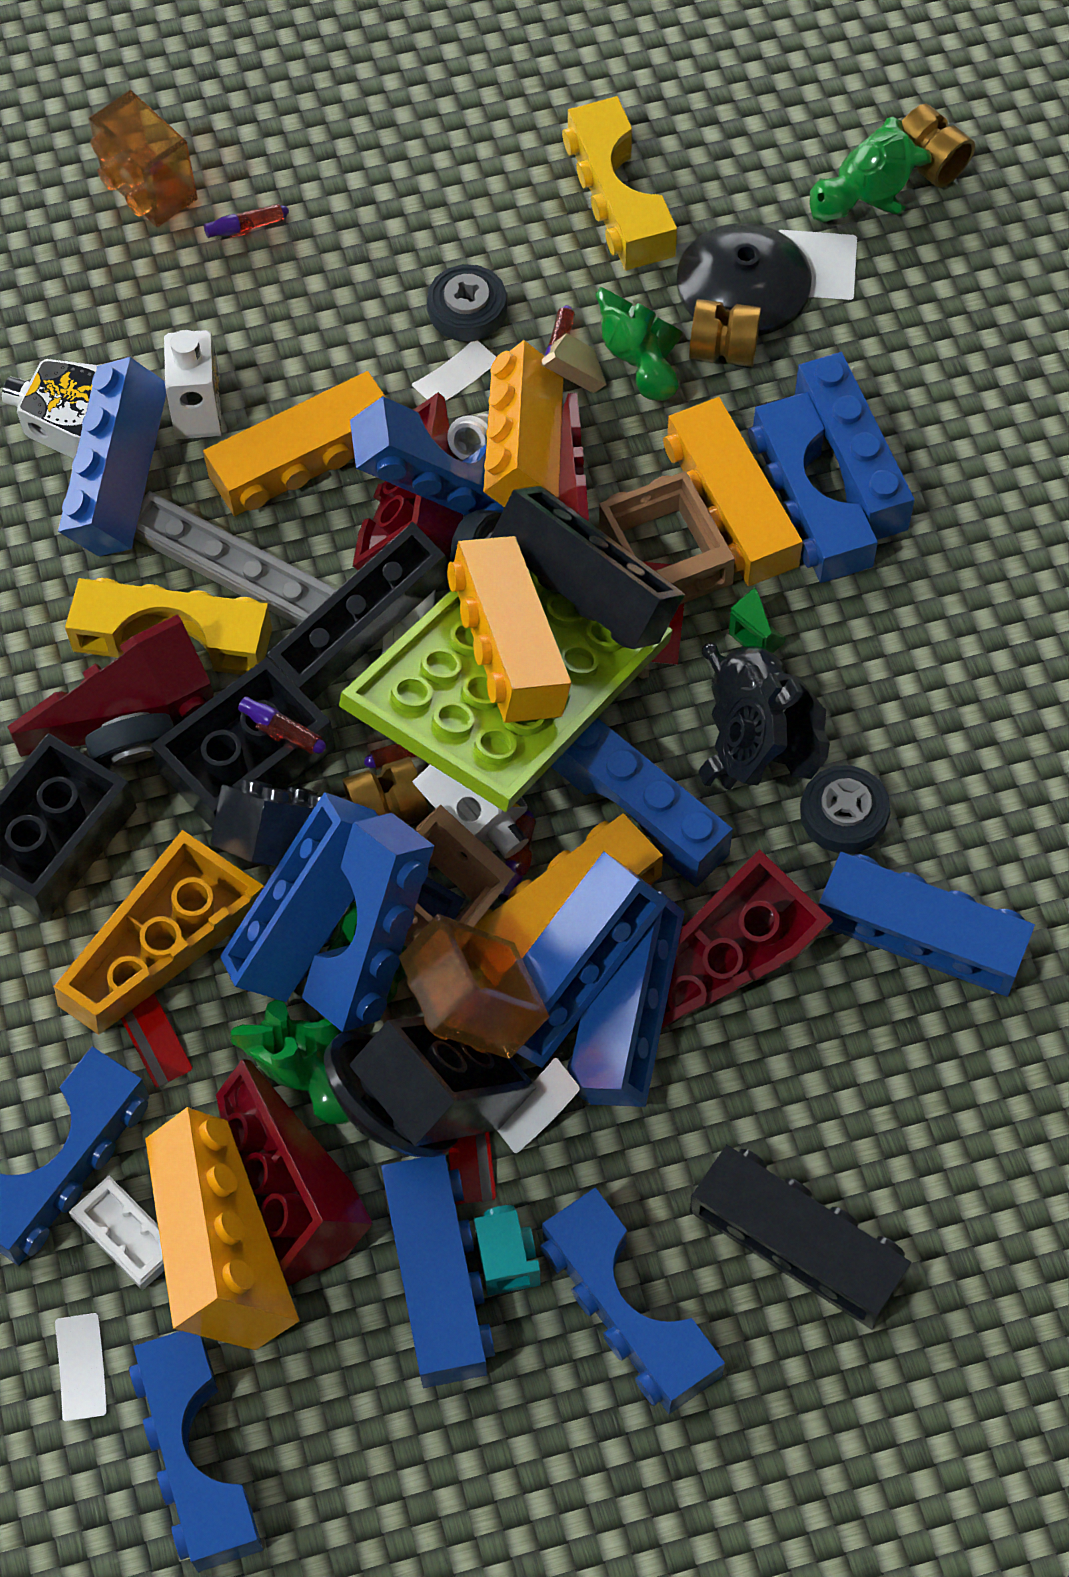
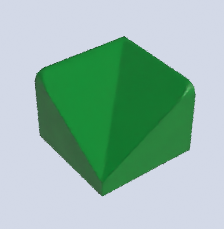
[729,588,786,654]

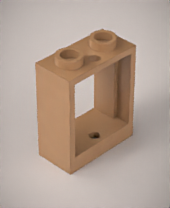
[599,471,735,604]
[404,804,516,970]

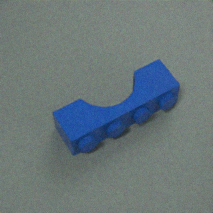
[795,352,915,540]
[748,392,878,583]
[350,396,505,515]
[551,718,733,888]
[302,813,435,1032]
[0,1046,149,1266]
[540,1187,725,1415]
[129,1331,263,1573]

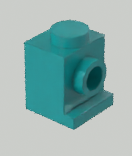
[474,1205,541,1296]

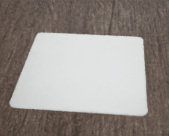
[779,230,857,300]

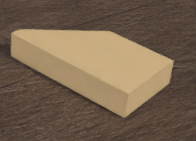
[542,333,606,393]

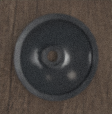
[677,223,812,336]
[324,1031,458,1157]

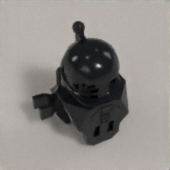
[698,643,830,790]

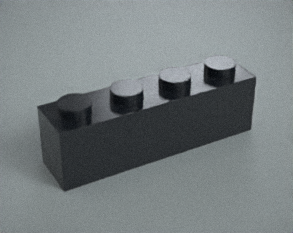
[490,486,685,649]
[267,522,449,701]
[689,1144,912,1330]

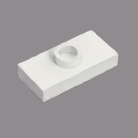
[69,1176,164,1291]

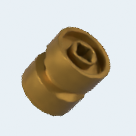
[902,104,976,188]
[689,299,761,367]
[342,757,429,825]

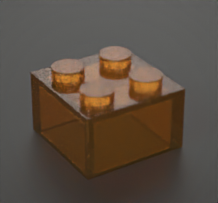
[88,90,198,227]
[399,914,550,1059]

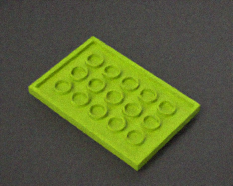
[339,569,673,812]

